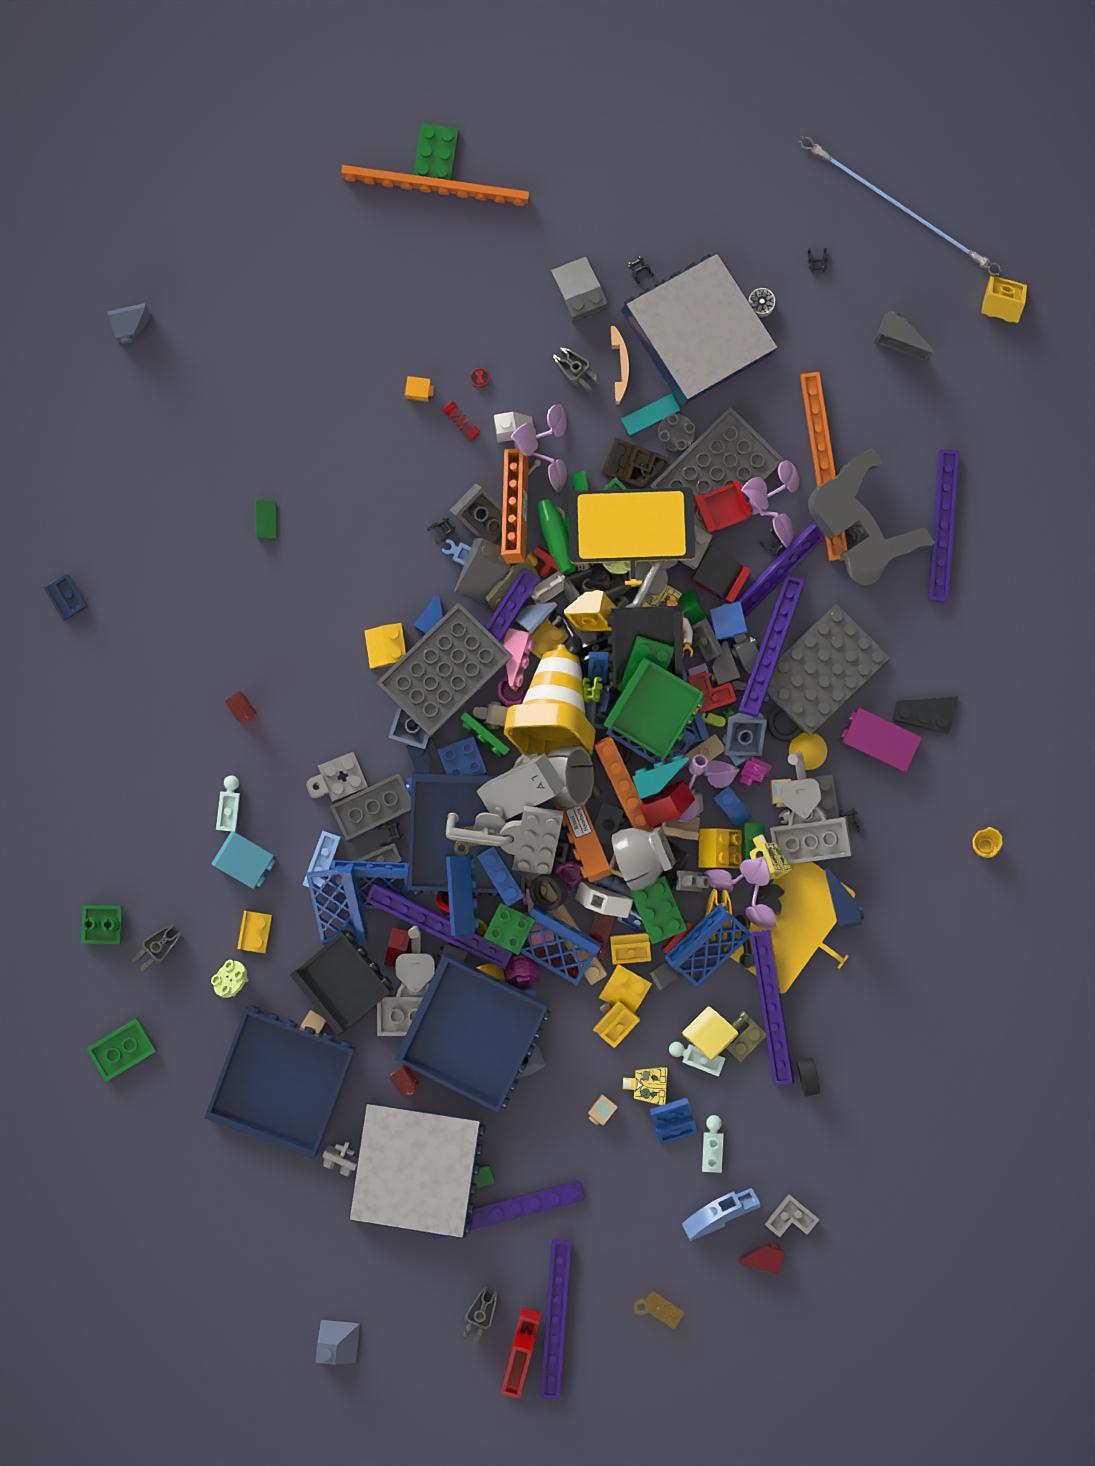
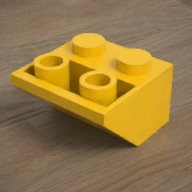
[699,828,742,869]

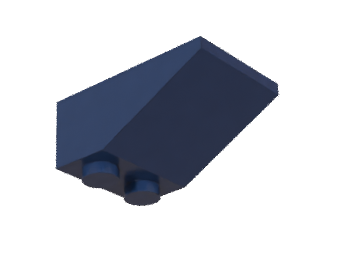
[825,868,865,930]

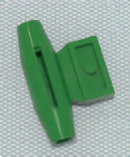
[537,499,576,575]

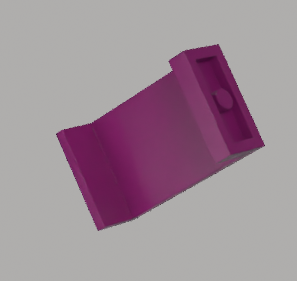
[840,708,922,773]

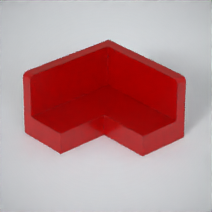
[688,671,737,715]
[639,780,695,827]

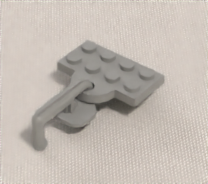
[625,525,713,608]
[770,751,853,864]
[446,806,563,875]
[377,925,435,1036]

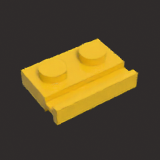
[531,618,569,660]
[237,911,272,953]
[610,932,651,964]
[593,1000,640,1048]

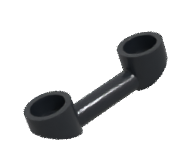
[549,613,582,655]
[735,915,755,969]

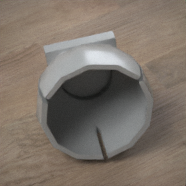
[530,745,594,808]
[612,826,676,891]

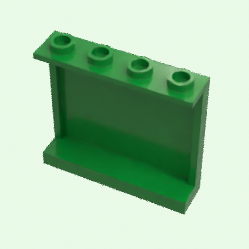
[603,657,705,761]

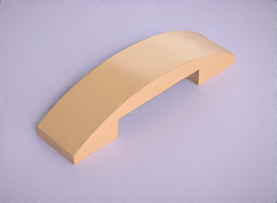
[610,326,629,405]

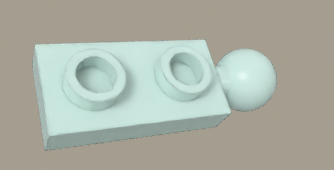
[216,775,240,832]
[669,1042,726,1077]
[702,1115,723,1173]

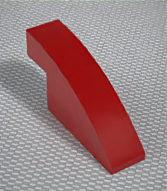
[501,1308,541,1399]

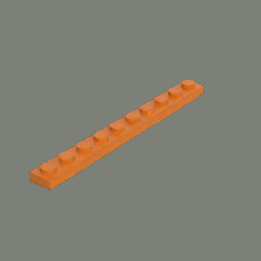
[341,165,529,206]
[800,372,847,561]

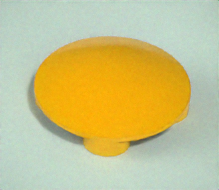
[789,732,827,770]

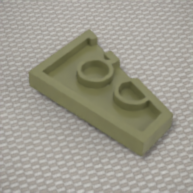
[485,555,543,613]

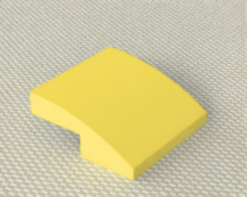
[682,1006,739,1061]

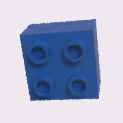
[437,737,487,775]

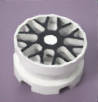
[748,288,775,318]

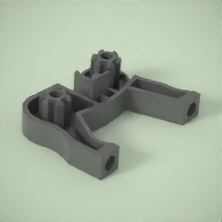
[808,447,935,585]

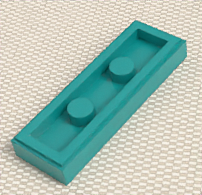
[621,394,680,437]

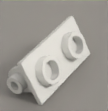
[530,571,565,604]

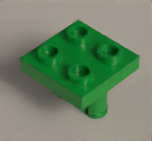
[484,903,536,955]
[81,905,123,944]

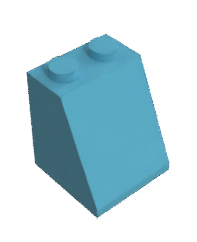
[211,831,276,889]

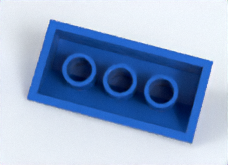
[446,855,479,936]

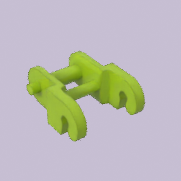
[582,677,602,703]
[701,713,725,727]

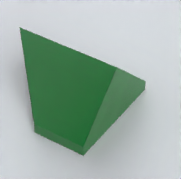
[676,588,710,627]

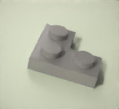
[764,1194,819,1237]

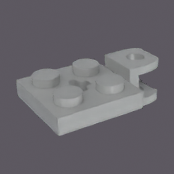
[306,752,368,802]

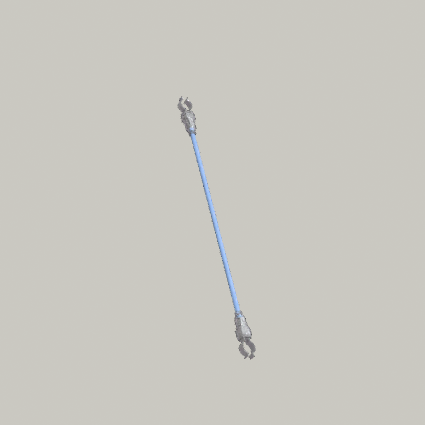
[799,136,1002,276]

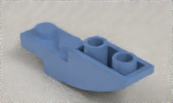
[682,1188,760,1241]

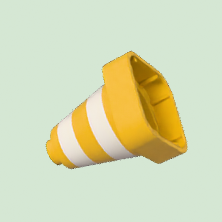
[504,644,596,757]

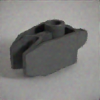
[553,348,600,392]
[730,633,759,676]
[132,924,182,972]
[462,1287,497,1344]

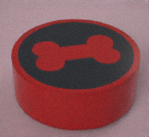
[470,368,489,388]

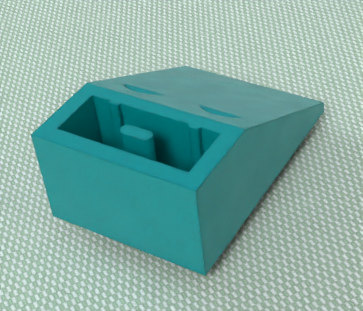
[633,754,689,799]

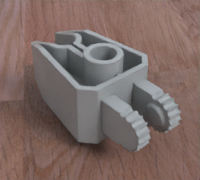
[470,701,509,730]

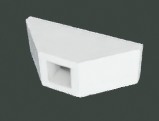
[575,880,634,918]

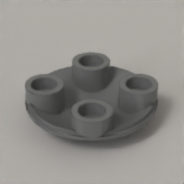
[658,414,696,452]

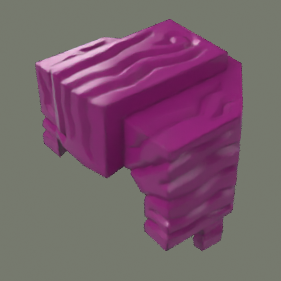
[498,675,526,707]
[739,757,773,788]
[555,859,583,894]
[506,953,540,990]

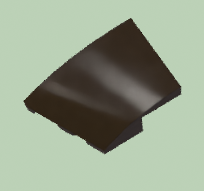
[602,438,671,488]

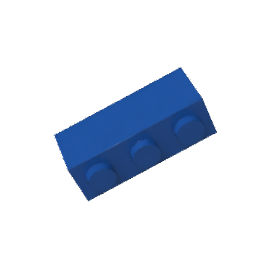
[477,846,524,907]

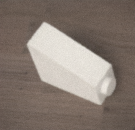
[494,412,534,443]

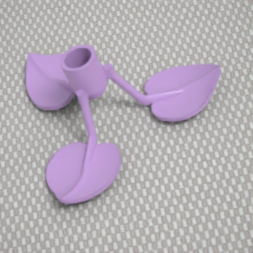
[510,404,567,494]
[741,460,800,548]
[653,749,739,822]
[703,856,777,929]

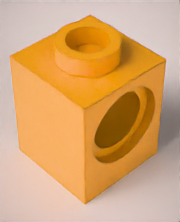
[405,376,434,402]

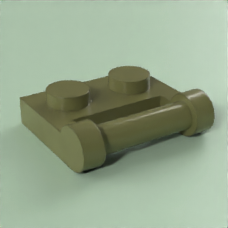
[726,1010,766,1062]

